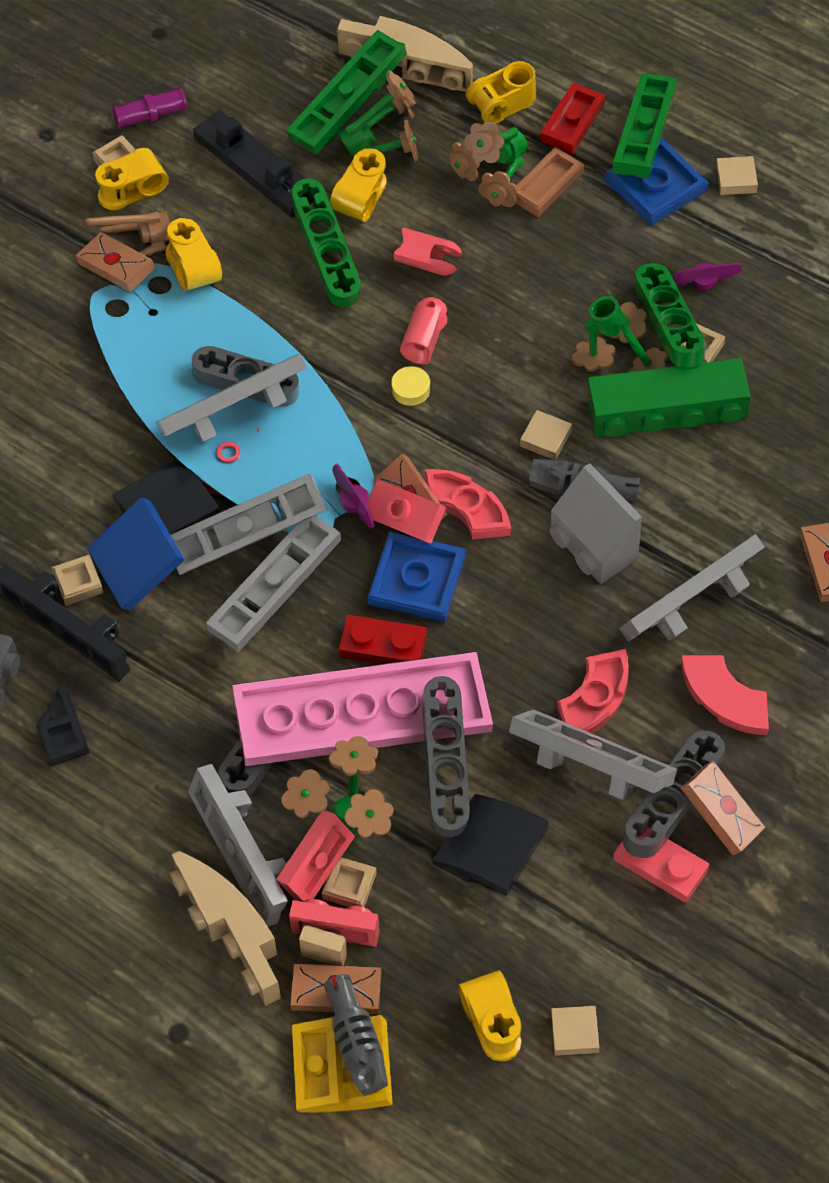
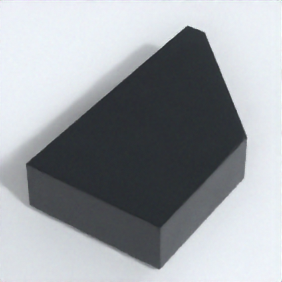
[36,684,90,767]

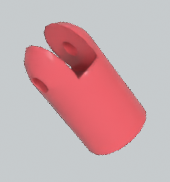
[393,228,463,276]
[400,297,447,365]

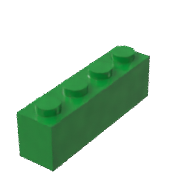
[587,358,751,437]

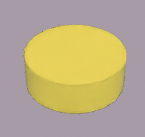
[392,366,430,406]

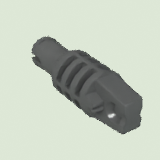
[529,459,640,503]
[324,974,388,1096]

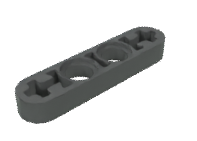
[422,676,470,837]
[623,730,725,858]

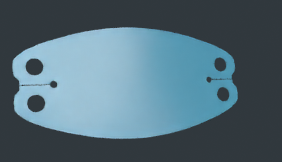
[90,263,375,533]

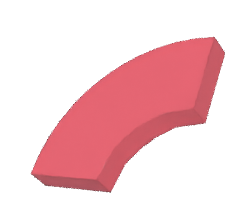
[424,469,511,540]
[556,649,629,734]
[681,655,769,735]

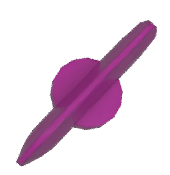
[672,263,742,290]
[332,463,374,529]

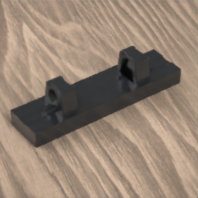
[193,109,314,218]
[0,565,130,682]

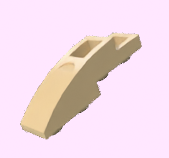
[337,16,473,92]
[169,851,281,1006]

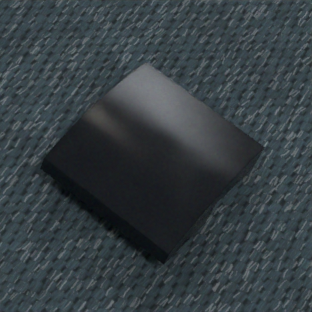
[112,459,219,535]
[432,794,549,896]

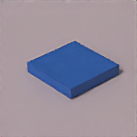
[604,138,709,226]
[87,497,185,611]
[367,531,466,623]

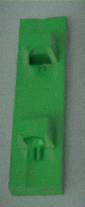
[286,30,407,155]
[612,73,677,179]

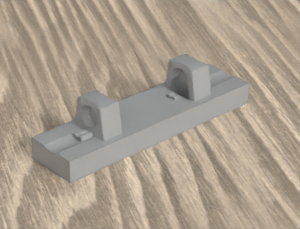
[156,354,307,442]
[171,473,328,575]
[206,516,341,652]
[619,534,765,642]
[509,709,677,800]
[188,764,288,926]

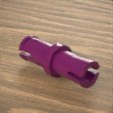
[112,87,187,129]

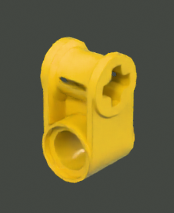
[466,61,536,124]
[95,148,169,210]
[330,148,387,222]
[165,218,222,291]
[458,970,521,1062]

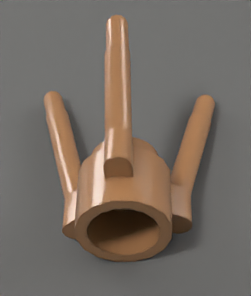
[85,211,170,257]

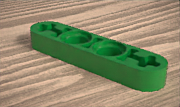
[291,178,361,308]
[635,263,705,368]

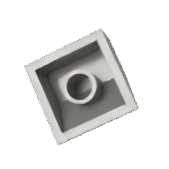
[550,463,642,584]

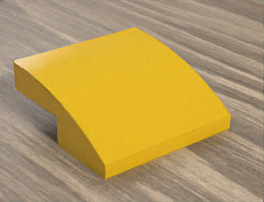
[292,1015,393,1113]

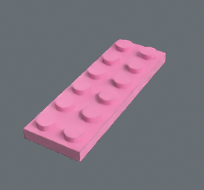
[232,652,493,766]

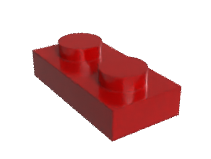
[540,83,605,155]
[339,615,427,665]

